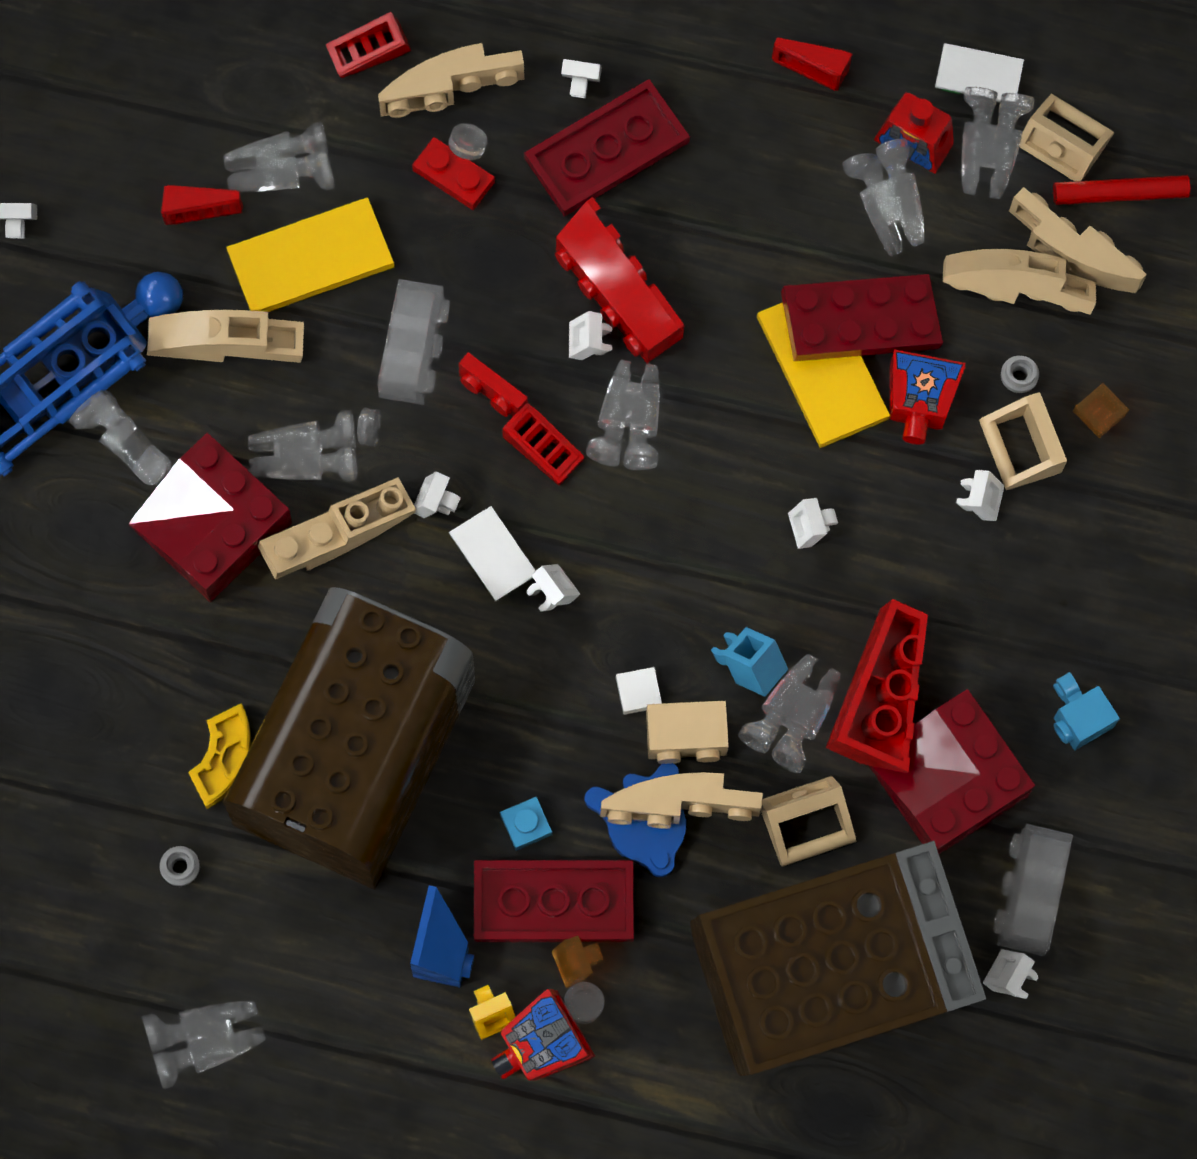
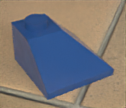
[410,885,474,988]

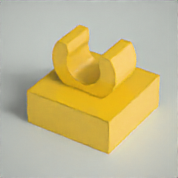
[469,985,515,1040]

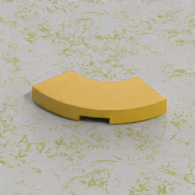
[188,703,251,809]

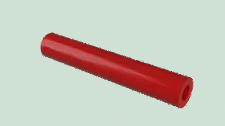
[1053,175,1190,205]

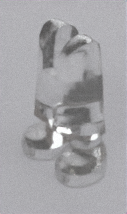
[962,87,1035,199]
[223,121,335,193]
[842,139,925,256]
[586,360,659,470]
[69,390,173,485]
[248,410,357,481]
[738,654,841,773]
[142,1001,266,1089]

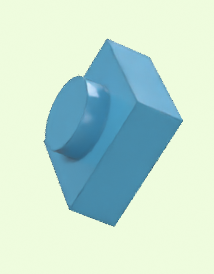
[500,797,552,850]

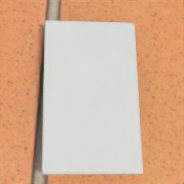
[935,43,1024,104]
[449,506,535,601]

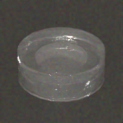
[448,124,488,160]
[357,407,381,447]
[564,982,604,1024]

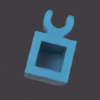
[711,627,788,697]
[1053,672,1120,751]

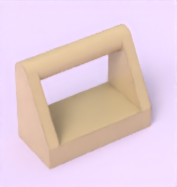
[1016,93,1114,181]
[979,392,1067,490]
[761,776,856,867]

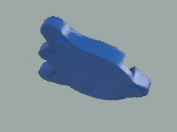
[584,763,686,877]

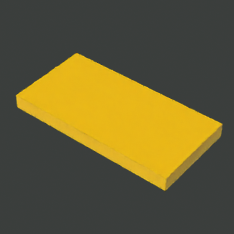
[226,197,394,312]
[757,302,890,448]

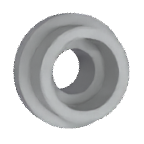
[1001,355,1039,393]
[160,846,200,886]

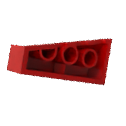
[555,197,684,363]
[826,599,928,773]

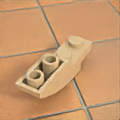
[378,43,524,118]
[1009,187,1147,293]
[943,249,1096,315]
[147,310,304,363]
[258,477,416,579]
[600,772,763,829]

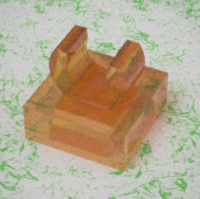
[1073,383,1129,438]
[551,936,603,988]

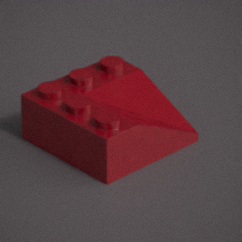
[128,432,293,602]
[868,689,1035,854]

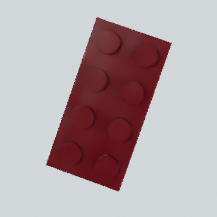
[524,79,690,217]
[781,274,943,361]
[474,860,634,942]

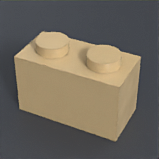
[646,701,729,764]

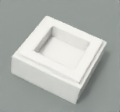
[616,667,662,715]

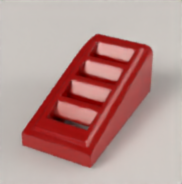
[325,12,411,78]
[772,37,853,91]
[161,185,243,225]
[502,402,585,486]

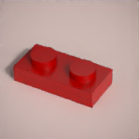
[412,137,495,210]
[458,352,528,417]

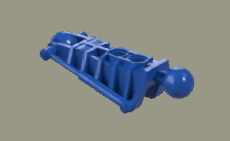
[0,272,183,477]

